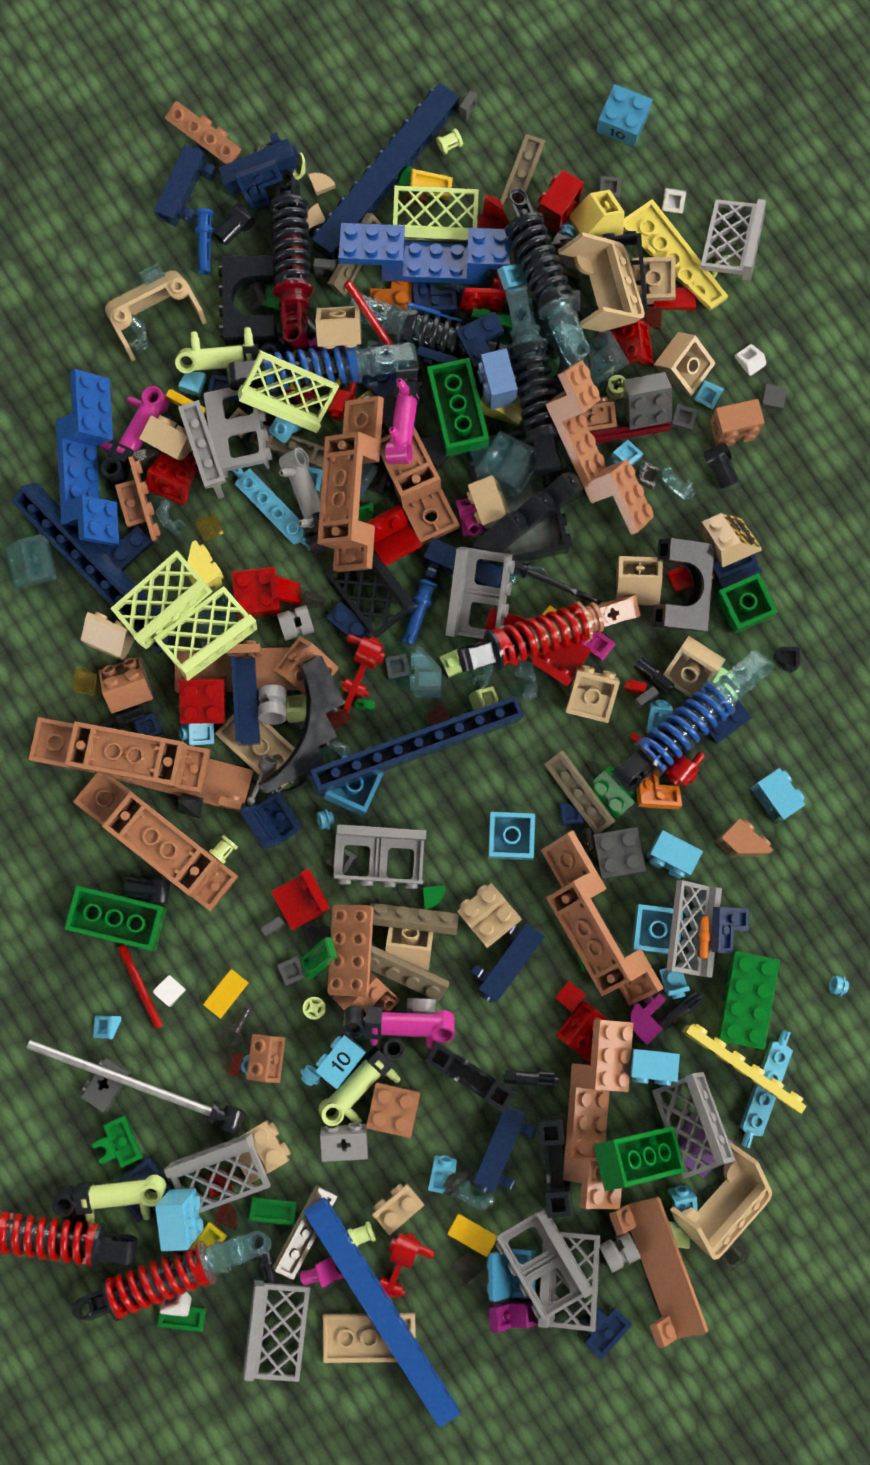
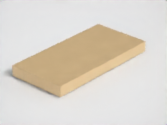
[215,714,294,792]
[323,1313,415,1363]

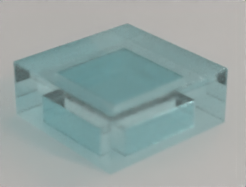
[139,263,165,285]

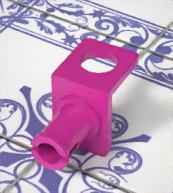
[455,498,484,536]
[300,1257,344,1288]

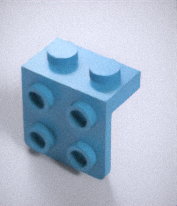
[487,1248,536,1302]

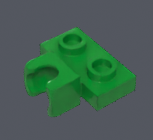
[92,1115,143,1168]

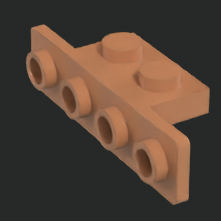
[165,101,241,164]
[115,456,161,542]

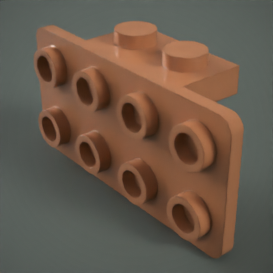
[328,905,373,997]

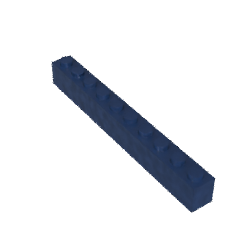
[312,83,459,260]
[11,483,181,653]
[308,696,524,796]

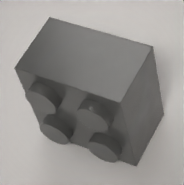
[623,372,672,430]
[591,827,646,880]

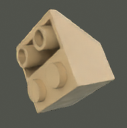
[139,415,192,461]
[616,556,663,606]
[81,612,135,661]

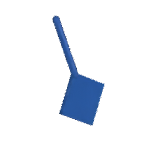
[407,302,465,323]

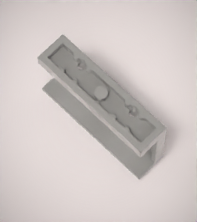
[204,388,272,478]
[446,547,515,639]
[333,825,426,889]
[496,1207,593,1322]

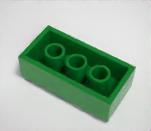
[427,358,489,457]
[65,886,167,952]
[716,951,780,1050]
[593,1126,685,1191]

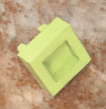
[439,649,462,678]

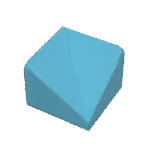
[178,371,207,397]

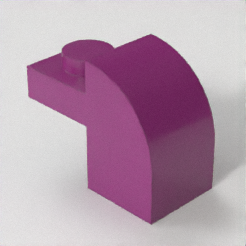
[628,993,666,1045]
[488,1300,538,1333]

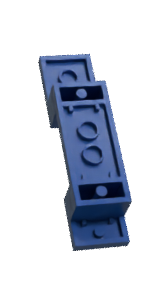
[338,223,511,285]
[56,369,119,546]

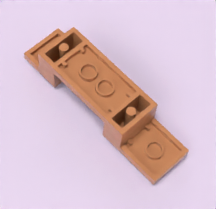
[545,360,654,535]
[317,396,384,572]
[29,717,211,793]
[73,772,239,911]
[541,831,663,1006]
[563,1019,634,1209]

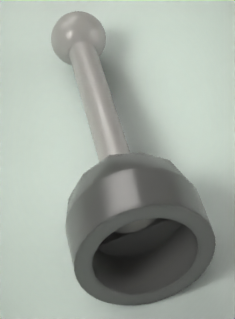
[247,755,278,805]

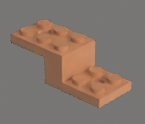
[380,427,460,545]

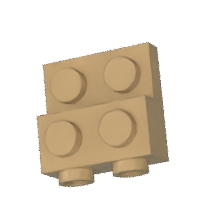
[632,256,675,304]
[565,665,620,723]
[457,883,522,948]
[235,1120,291,1183]

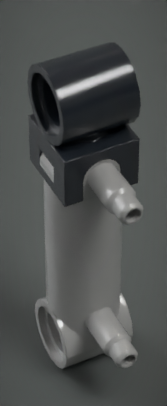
[279,447,330,554]

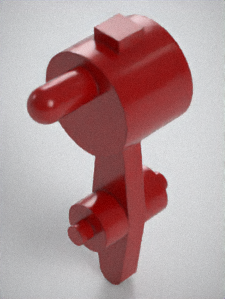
[282,383,356,421]
[340,634,386,712]
[629,732,705,788]
[379,1232,434,1299]

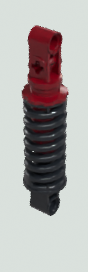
[269,169,313,350]

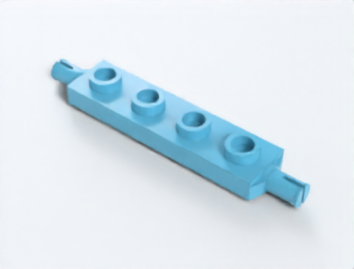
[231,468,311,551]
[739,1029,793,1148]

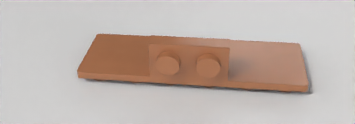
[175,640,299,693]

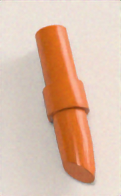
[698,915,710,959]

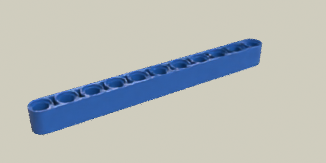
[304,1197,461,1428]

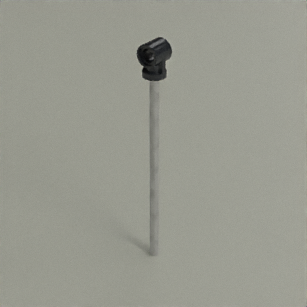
[27,1040,247,1135]

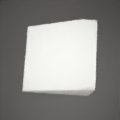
[662,188,686,213]
[734,344,766,376]
[153,975,186,1007]
[160,1291,192,1316]

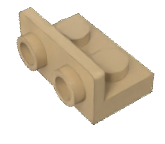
[372,1183,425,1235]

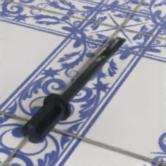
[500,557,601,605]
[97,706,146,729]

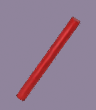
[344,280,397,354]
[117,945,163,1029]

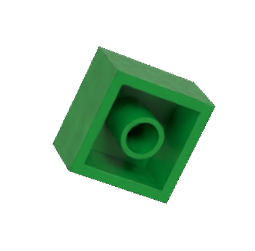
[715,573,778,635]

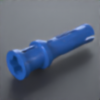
[195,208,214,275]
[402,579,438,646]

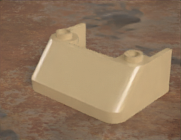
[558,232,645,332]
[105,271,206,361]
[670,1142,772,1260]

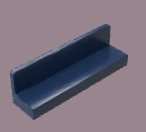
[231,655,261,746]

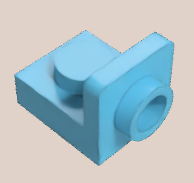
[497,264,528,292]
[269,417,303,443]
[606,440,643,466]
[646,700,673,733]
[179,724,214,746]
[659,965,690,999]
[428,1155,457,1195]
[668,1184,698,1225]

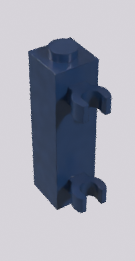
[219,132,300,196]
[154,145,216,227]
[424,538,503,588]
[471,923,545,1003]
[473,1106,537,1193]

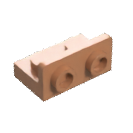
[582,396,617,431]
[246,1034,286,1083]

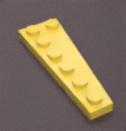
[623,199,728,311]
[681,1024,806,1114]

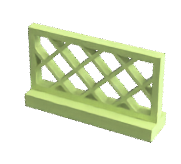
[393,186,479,243]
[238,350,339,433]
[111,551,213,649]
[154,586,257,681]

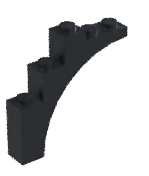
[472,472,587,563]
[258,655,344,794]

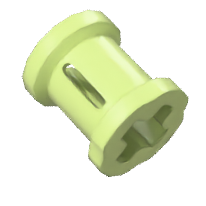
[436,128,463,155]
[606,375,626,400]
[209,835,238,864]
[348,1221,376,1247]

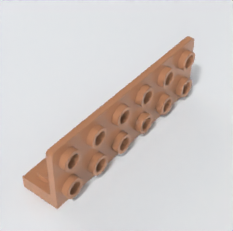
[111,759,254,812]
[609,1197,708,1348]

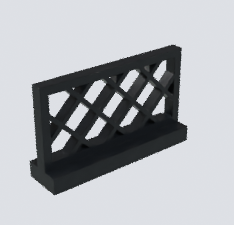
[325,550,419,638]

